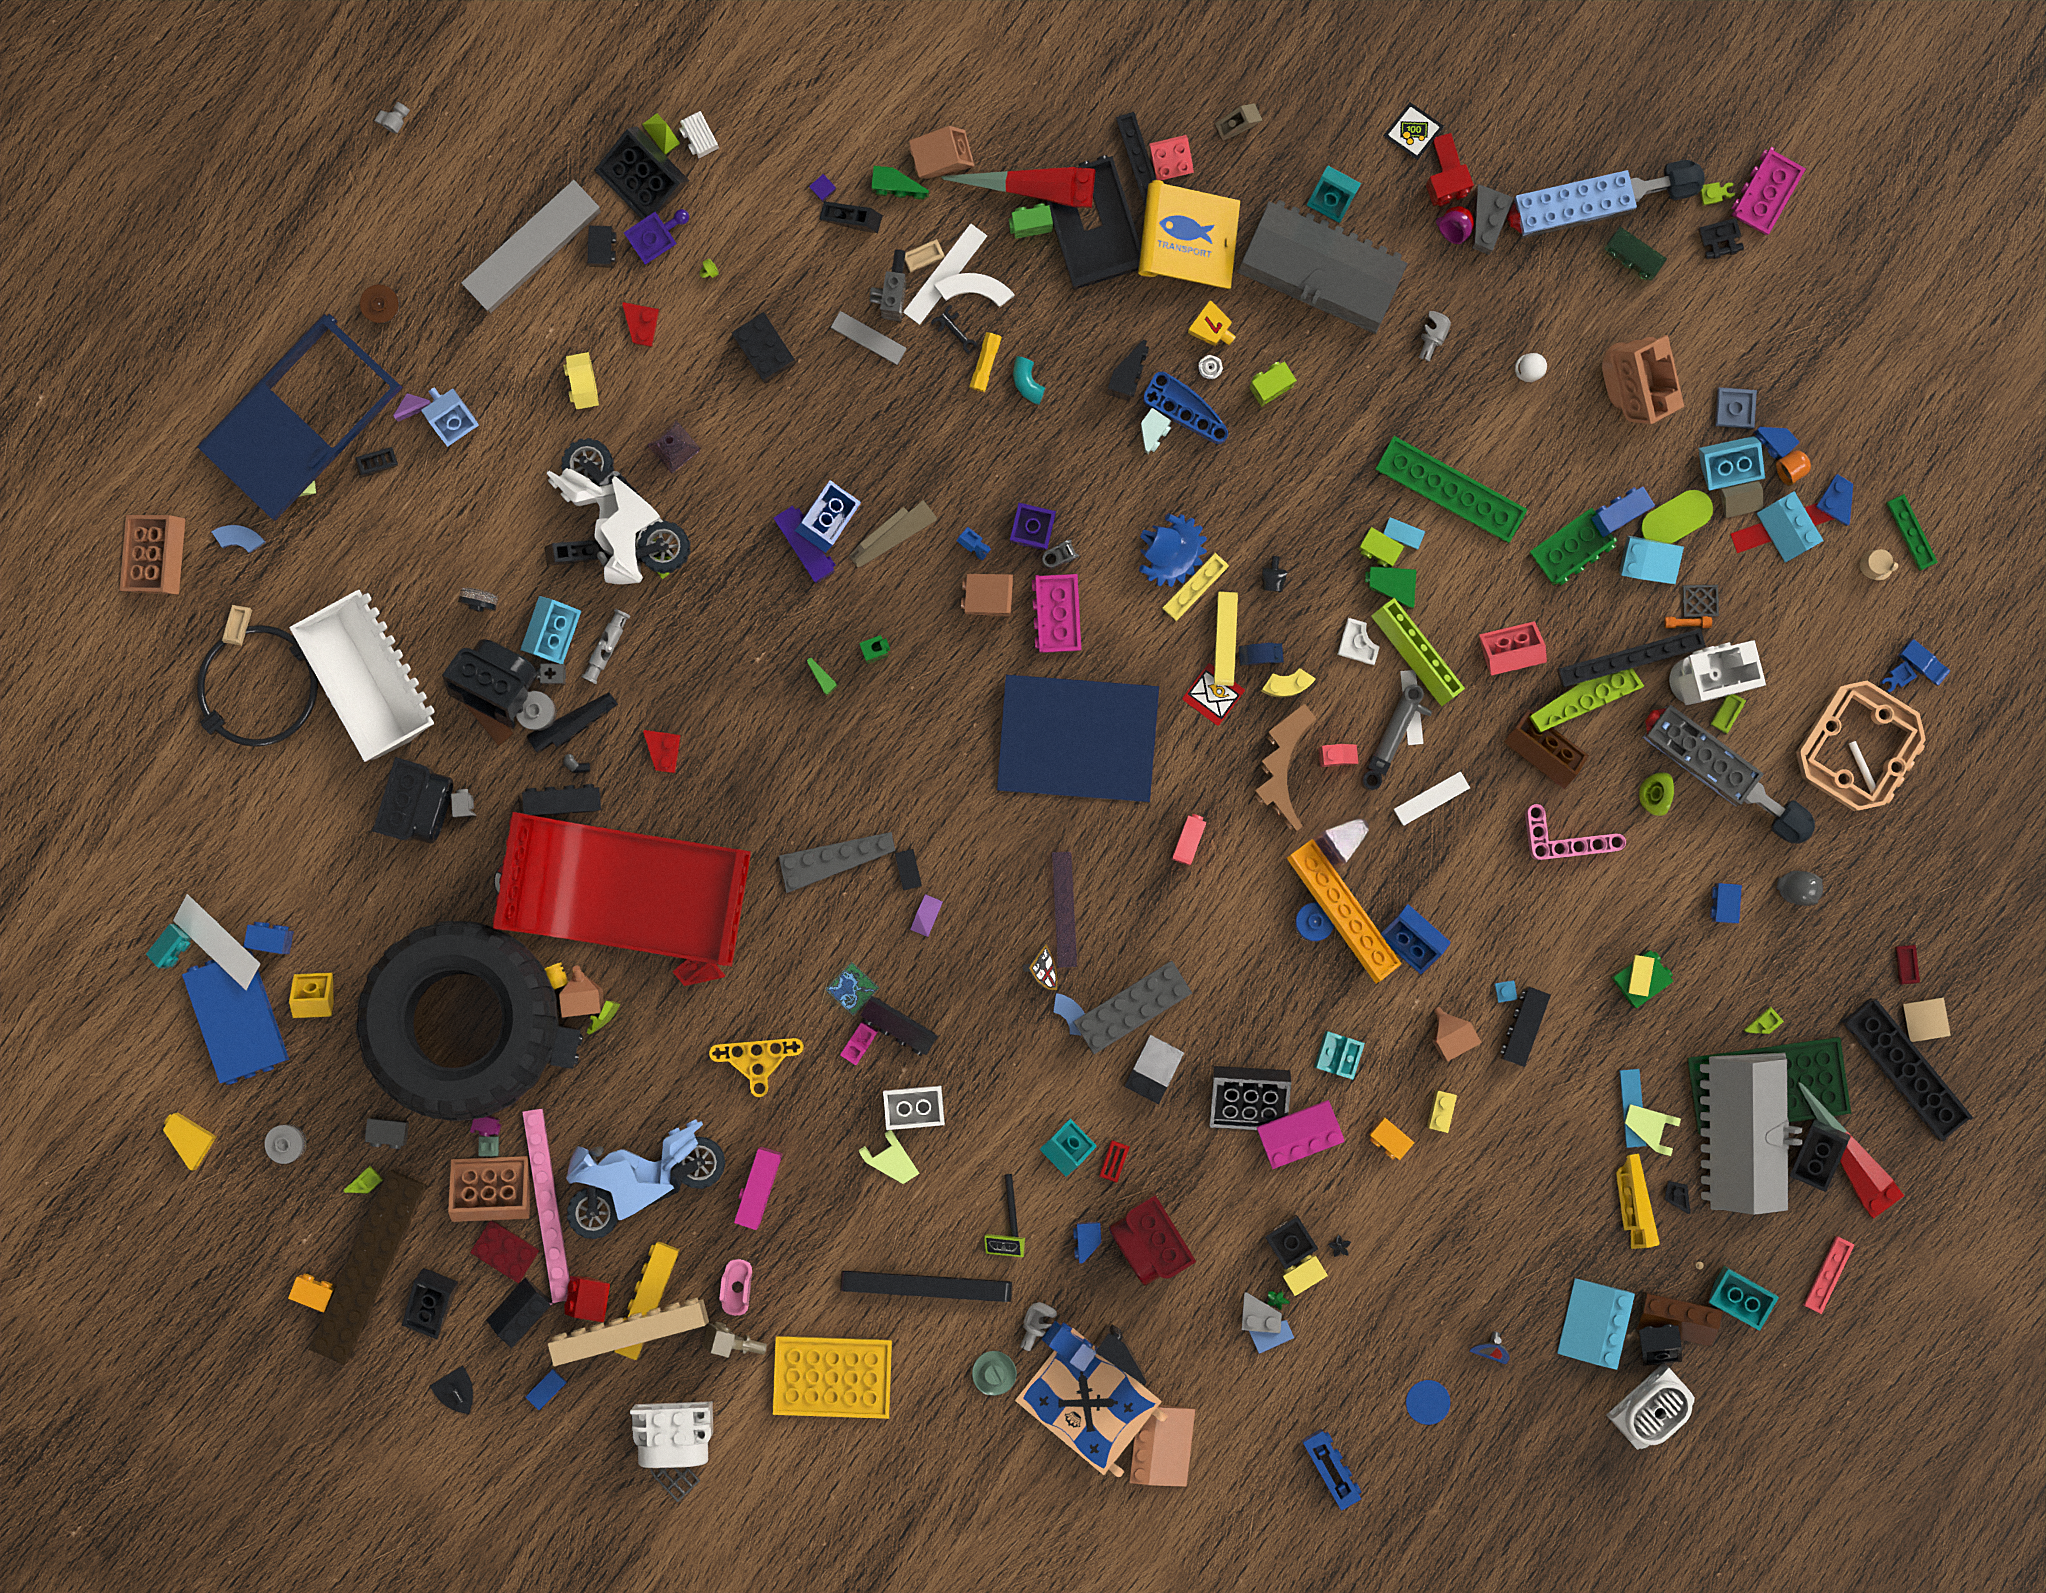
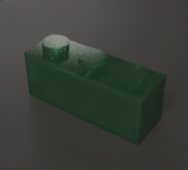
[1604,227,1667,281]

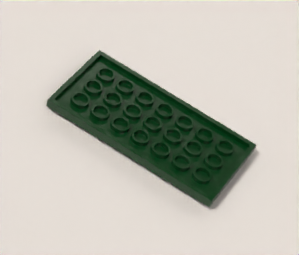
[1687,1037,1851,1134]

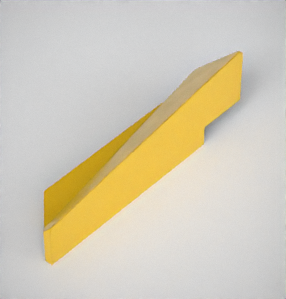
[1616,1154,1659,1249]

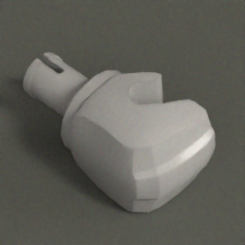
[1419,311,1451,362]
[1019,1302,1057,1351]

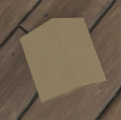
[1718,480,1763,519]

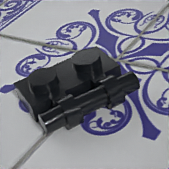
[1698,218,1744,259]

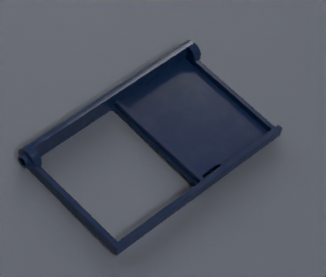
[197,313,403,521]

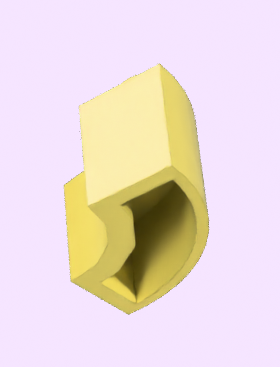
[564,352,599,410]
[1261,668,1315,697]

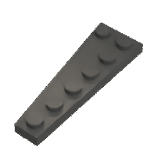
[779,832,896,893]

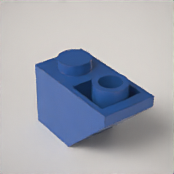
[1753,427,1800,460]
[1073,1222,1101,1263]

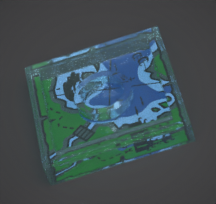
[825,962,880,1016]

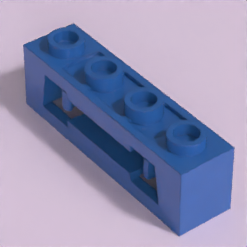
[1302,1429,1362,1511]

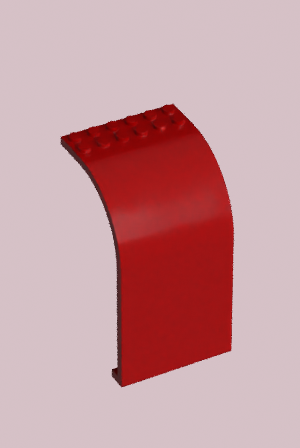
[493,812,751,967]

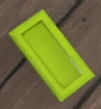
[1710,694,1746,734]

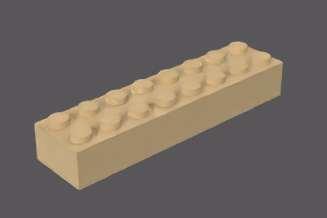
[548,1297,709,1366]

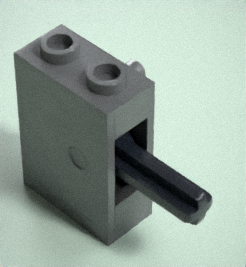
[869,249,907,322]

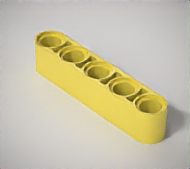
[1214,592,1238,686]

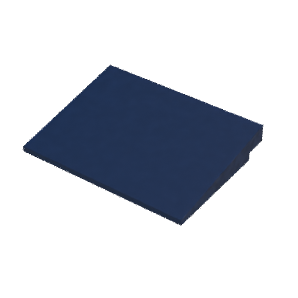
[997,675,1159,802]

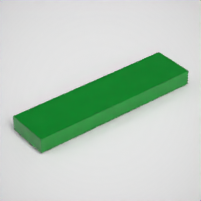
[1886,494,1938,571]

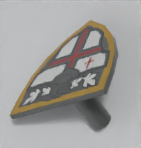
[1023,944,1057,990]

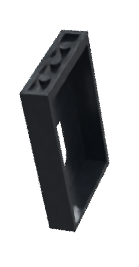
[1045,155,1141,290]

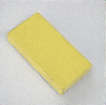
[1628,955,1655,996]

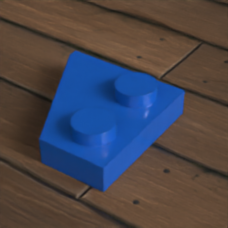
[1816,474,1853,526]

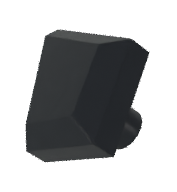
[1664,1181,1690,1214]

